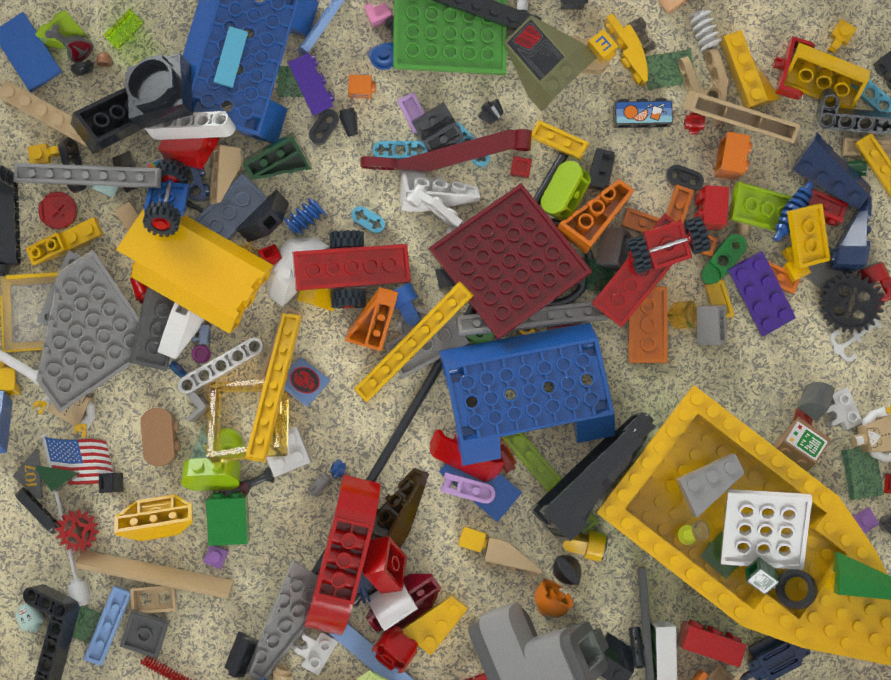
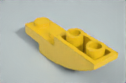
[604,13,648,87]
[25,217,104,266]

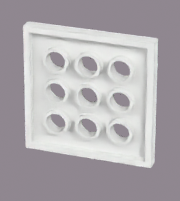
[720,489,812,570]

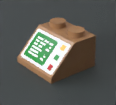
[774,417,831,472]

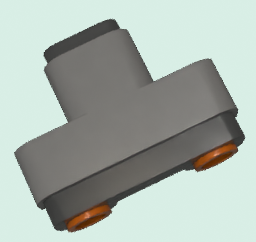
[468,601,609,680]

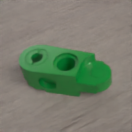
[700,234,747,285]

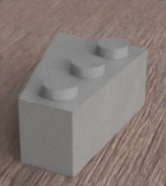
[676,454,744,517]

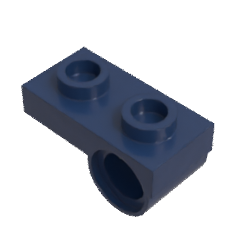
[188,167,210,202]

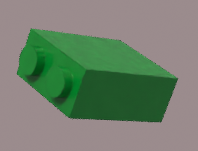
[206,491,250,546]

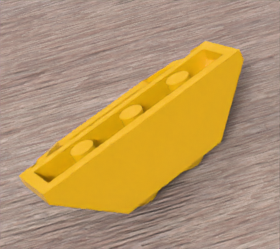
[114,494,193,541]

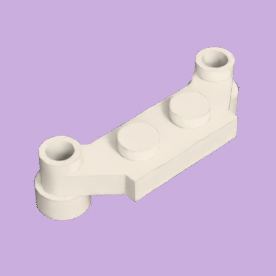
[405,185,465,235]

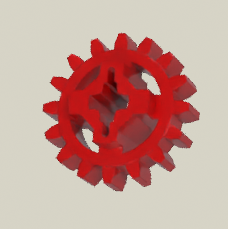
[54,509,99,552]

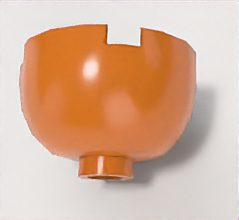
[534,579,574,618]

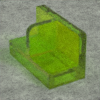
[103,8,145,50]

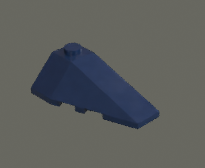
[829,196,872,274]

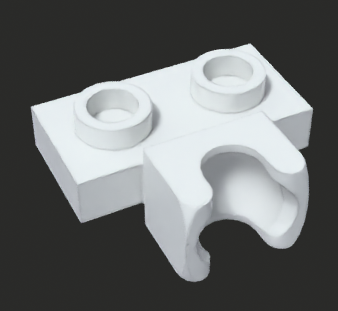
[825,387,862,430]
[294,631,338,675]

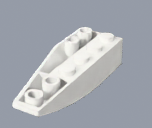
[157,303,206,359]

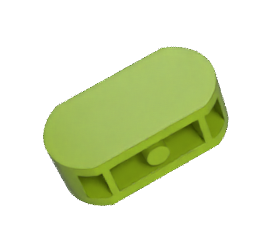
[541,161,591,221]
[181,457,241,491]

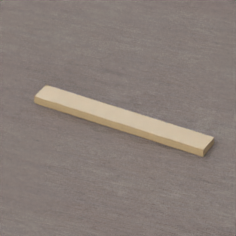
[76,550,234,599]

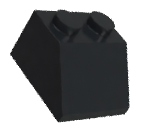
[601,632,639,680]

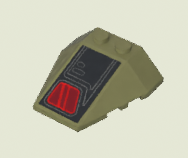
[504,15,597,111]

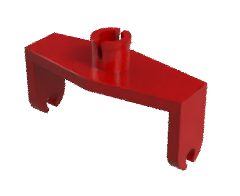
[772,36,815,100]

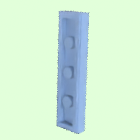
[298,0,344,55]
[83,585,131,666]

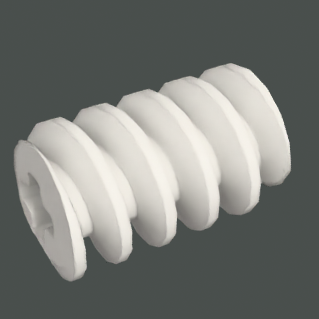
[688,10,722,53]

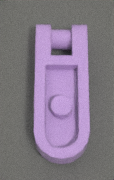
[440,472,495,503]

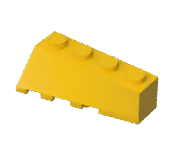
[720,30,781,109]

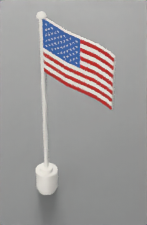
[40,434,114,606]

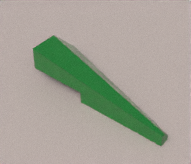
[833,552,891,600]

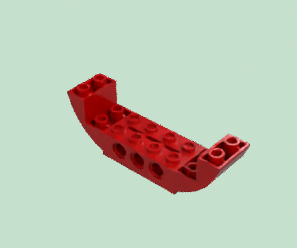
[303,474,381,636]

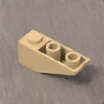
[484,537,542,576]

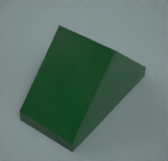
[36,465,80,492]

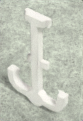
[830,319,882,362]

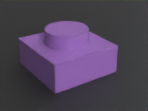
[853,507,880,533]
[203,546,229,569]

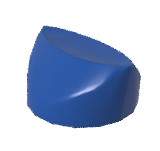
[367,43,393,70]

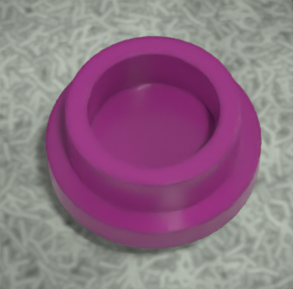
[191,344,211,364]

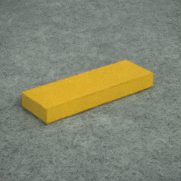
[532,120,589,161]

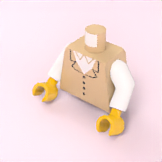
[32,395,96,438]
[851,404,891,461]

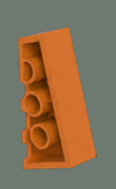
[557,179,635,254]

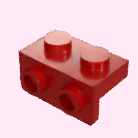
[808,189,848,227]

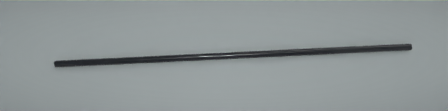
[311,152,569,576]

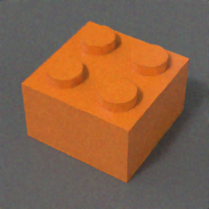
[714,132,752,180]

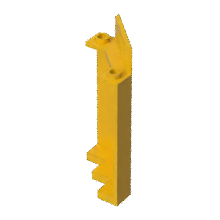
[116,208,273,334]

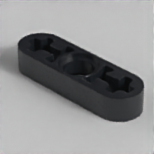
[58,138,87,193]
[15,487,60,534]

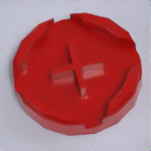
[38,192,78,230]

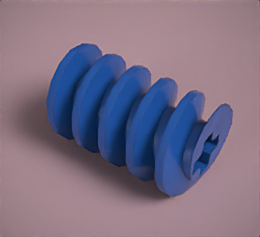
[284,198,327,237]

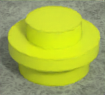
[677,525,698,545]

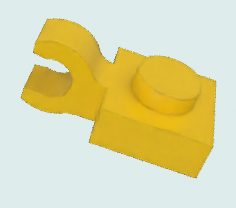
[828,19,857,54]
[27,143,60,164]
[782,245,811,282]

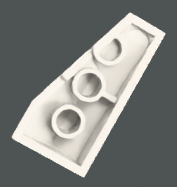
[400,170,480,212]

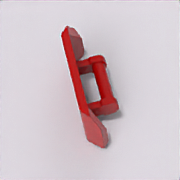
[430,429,505,482]

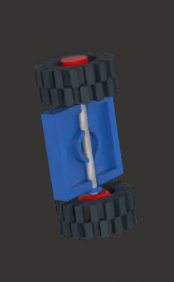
[143,159,190,237]

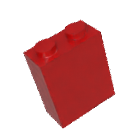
[157,137,220,170]

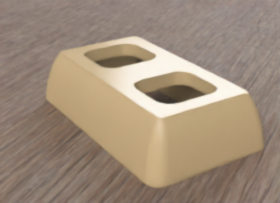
[130,586,176,614]

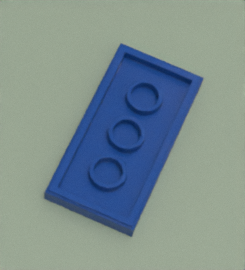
[0,12,63,93]
[439,463,522,522]

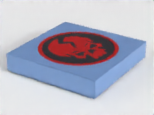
[284,357,330,407]

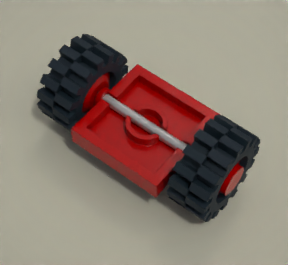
[626,216,711,274]

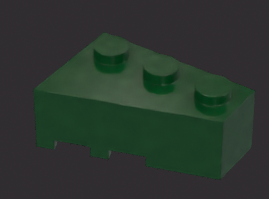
[242,132,312,180]

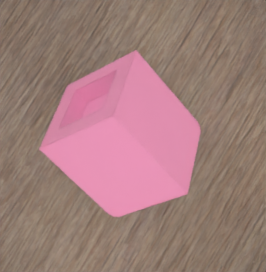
[364,3,393,28]

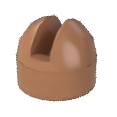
[96,52,112,67]

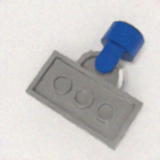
[384,282,470,379]

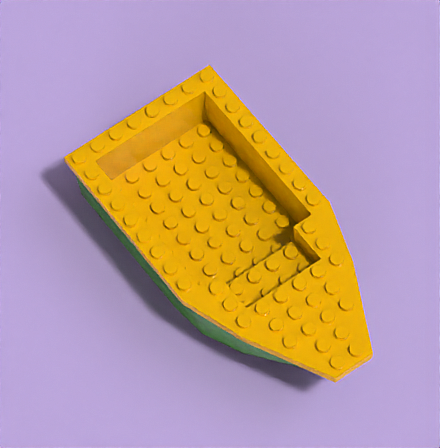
[596,385,891,666]

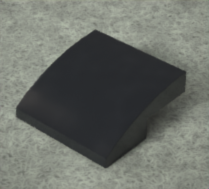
[411,102,464,151]

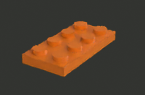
[628,287,668,363]

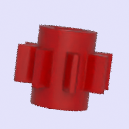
[684,112,705,135]

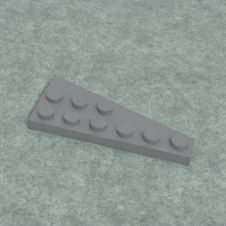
[247,559,318,680]

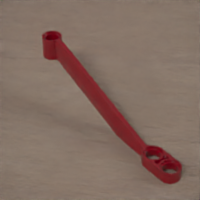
[360,129,532,172]

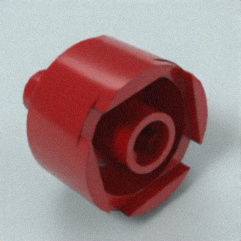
[372,626,419,673]

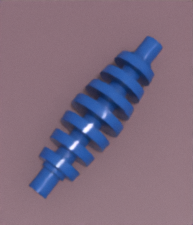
[773,181,814,242]

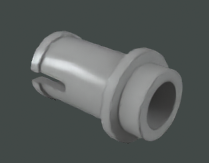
[307,472,332,497]

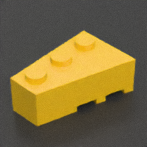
[401,594,468,655]

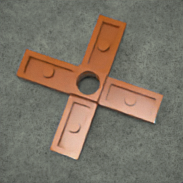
[621,184,718,281]

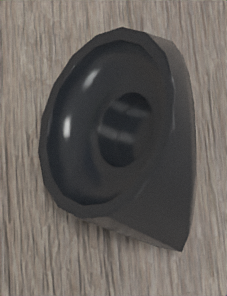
[552,555,582,585]

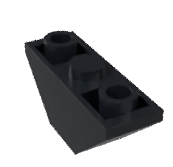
[236,189,289,243]

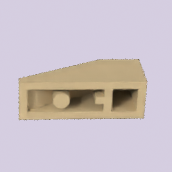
[209,145,243,204]

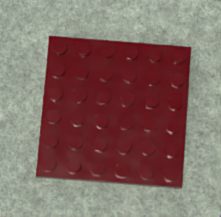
[429,183,592,340]

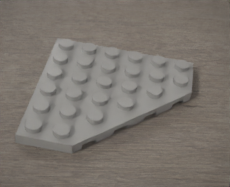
[36,250,139,413]

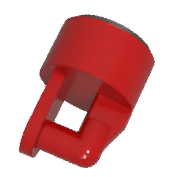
[856,261,891,307]

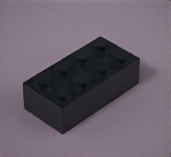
[70,87,144,154]

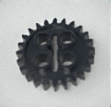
[819,271,885,334]

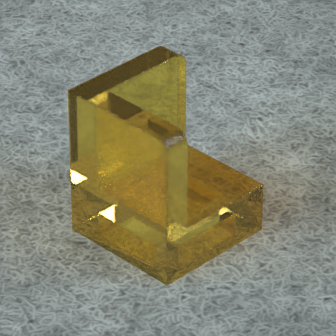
[667,301,697,329]

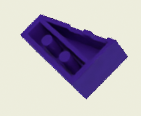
[287,53,335,116]

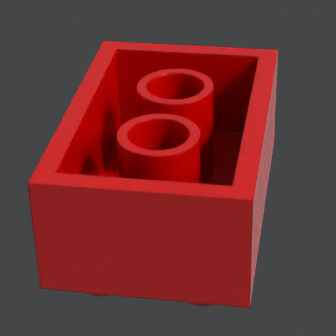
[676,619,747,668]

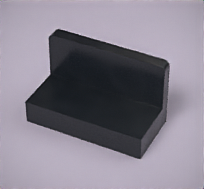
[225,632,259,678]

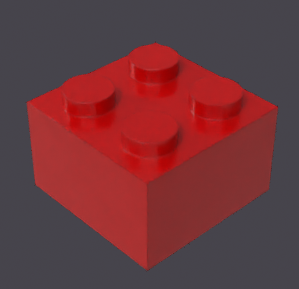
[694,185,729,231]
[363,536,407,594]

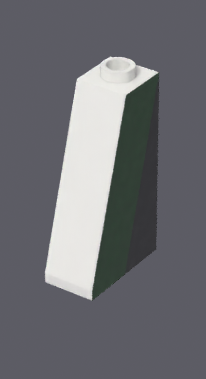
[650,621,677,680]

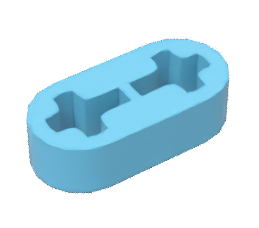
[352,206,385,234]

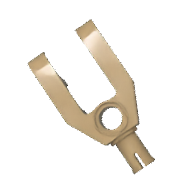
[678,48,728,126]

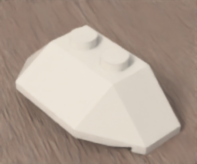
[266,237,330,308]

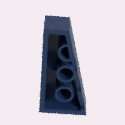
[793,132,871,210]

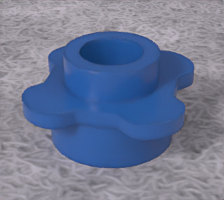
[330,459,346,479]

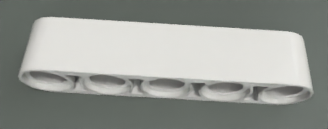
[144,111,236,140]
[178,337,265,394]

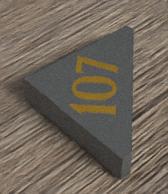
[12,449,43,499]

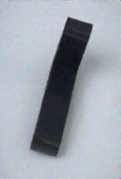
[0,165,21,266]
[23,584,80,680]

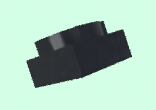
[125,53,193,129]

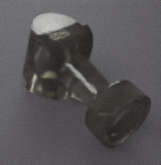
[627,17,657,54]

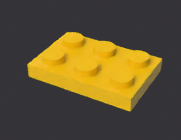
[787,204,830,269]

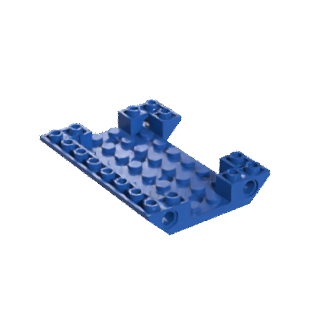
[182,0,319,143]
[439,323,615,466]

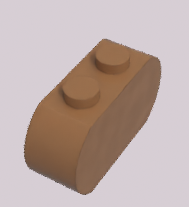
[140,408,181,466]

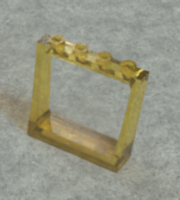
[204,379,289,463]

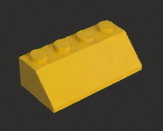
[784,43,871,109]

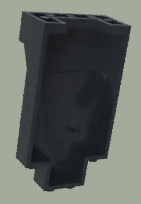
[530,412,656,541]

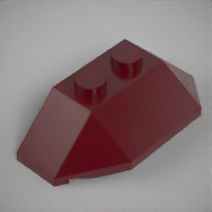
[366,574,442,632]

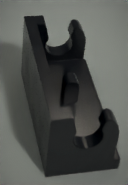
[588,148,615,191]

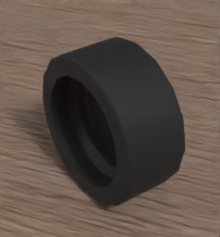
[776,569,817,609]

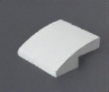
[368,583,418,631]

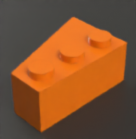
[344,287,398,351]

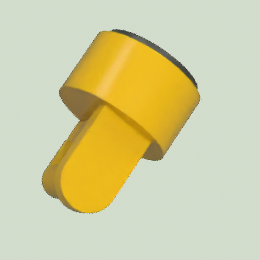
[563,530,608,562]

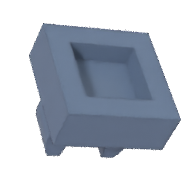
[191,325,212,345]

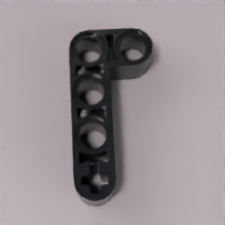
[816,88,891,134]

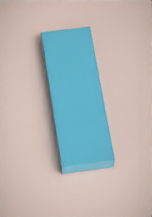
[214,26,248,88]

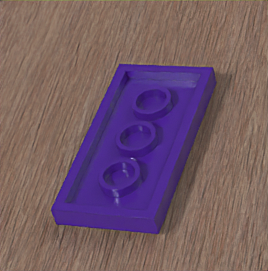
[727,251,796,337]

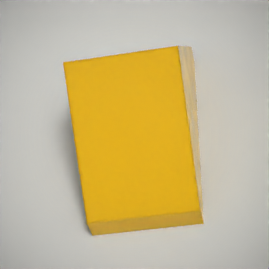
[297,289,334,312]

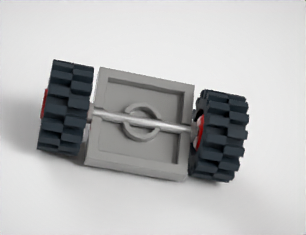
[328,230,368,309]

